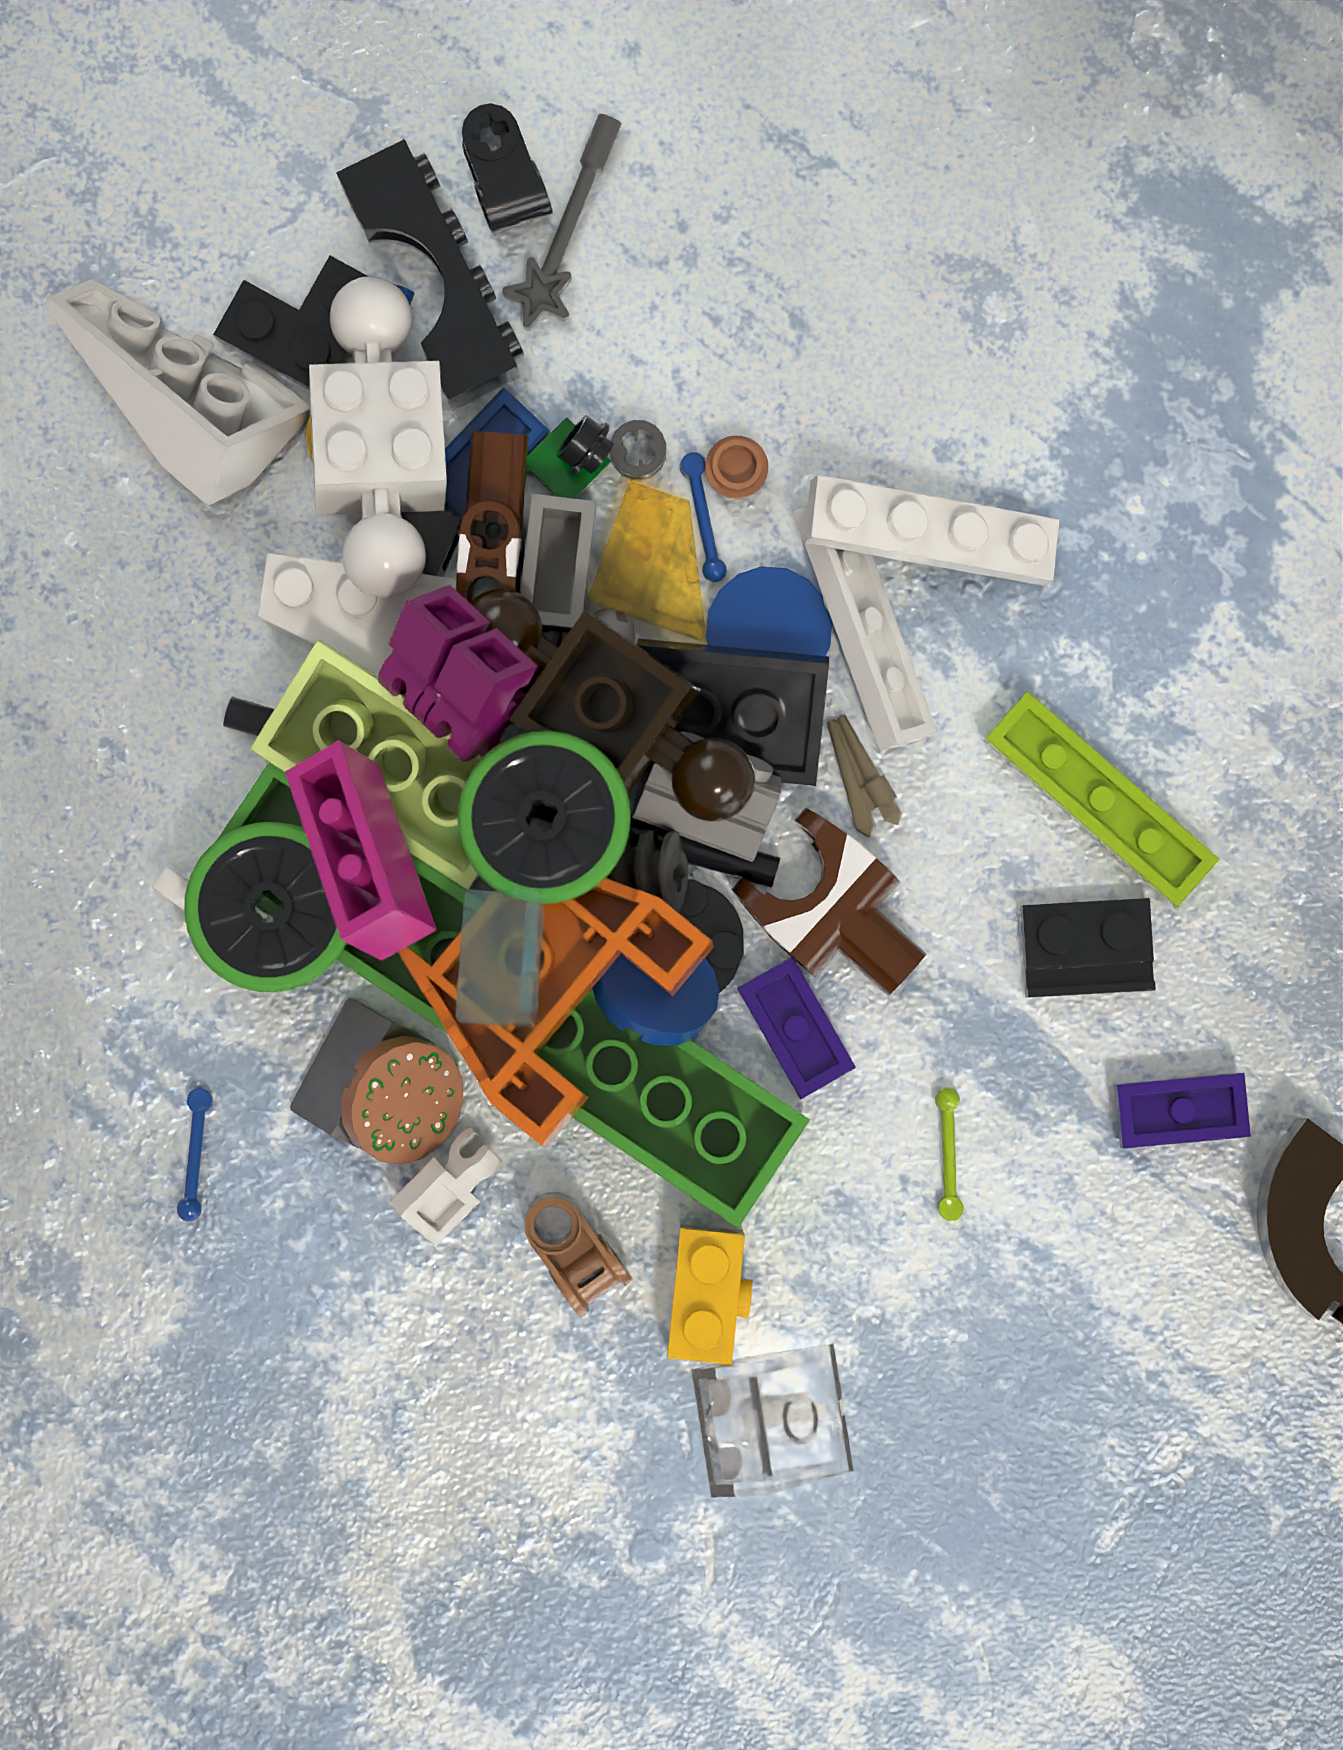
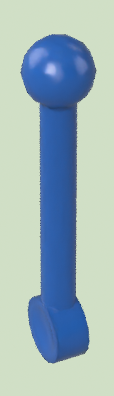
[679,452,727,582]
[177,1088,213,1222]

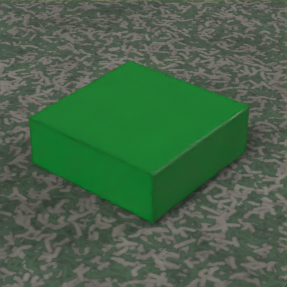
[526,417,612,499]

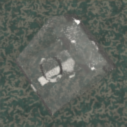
[691,1344,854,1498]

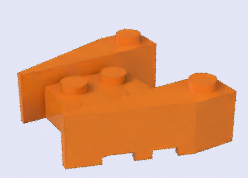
[398,878,714,1147]

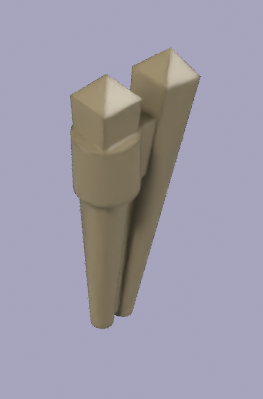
[827,715,902,838]

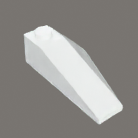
[45,279,310,506]

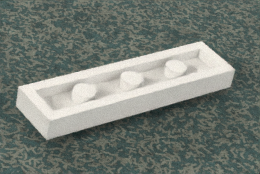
[804,475,1059,586]
[793,505,937,752]

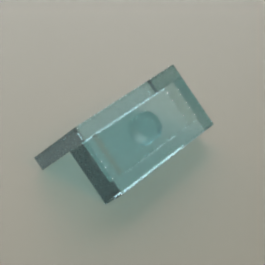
[456,888,545,1028]

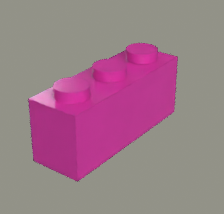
[285,740,436,960]

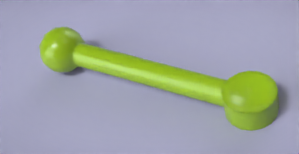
[935,1087,964,1221]

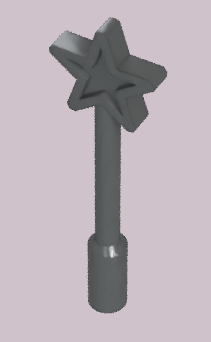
[502,114,622,330]

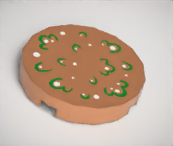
[341,1035,464,1165]

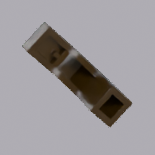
[1256,1117,1343,1326]

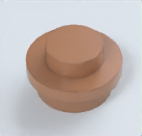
[705,435,768,500]

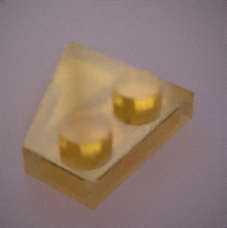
[587,480,706,642]

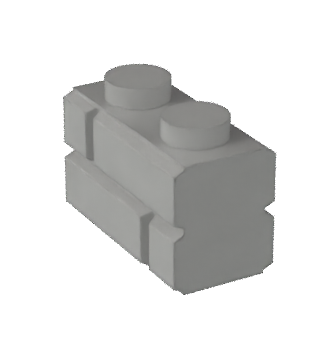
[632,732,781,862]

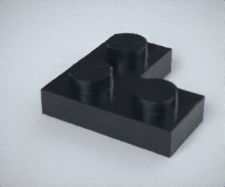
[213,255,368,390]

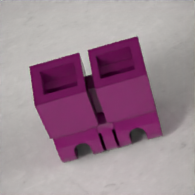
[378,585,537,762]

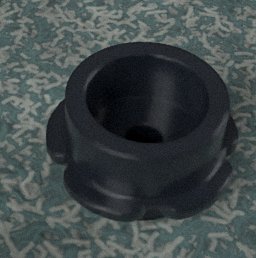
[556,415,614,475]

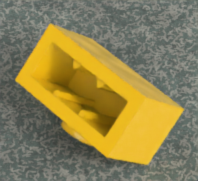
[667,1225,753,1365]

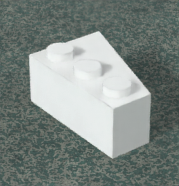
[258,553,456,676]

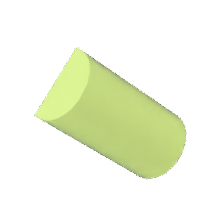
[250,639,483,890]

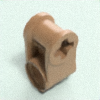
[525,1192,633,1318]

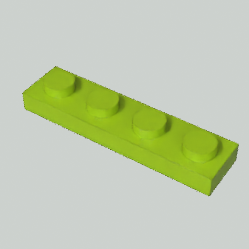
[983,691,1220,908]

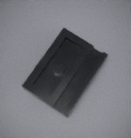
[1020,898,1156,998]

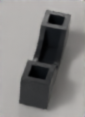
[336,139,524,411]

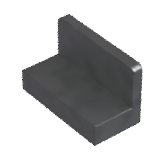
[290,998,435,1150]

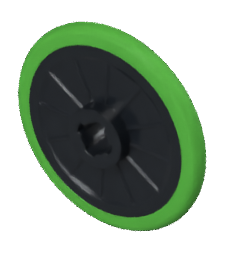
[458,731,630,904]
[184,822,347,992]

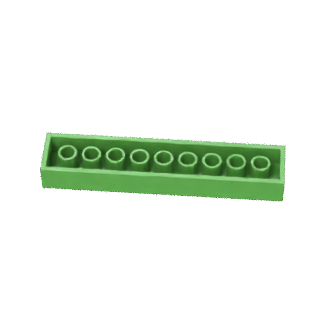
[216,762,810,1228]

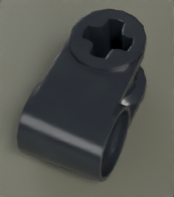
[462,103,553,236]

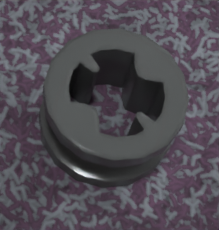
[610,420,666,481]

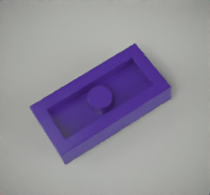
[737,956,856,1100]
[1114,1073,1251,1149]

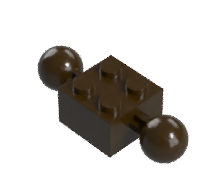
[470,589,755,822]

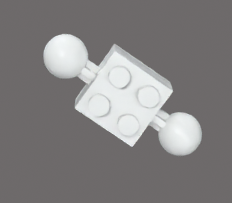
[309,276,447,598]

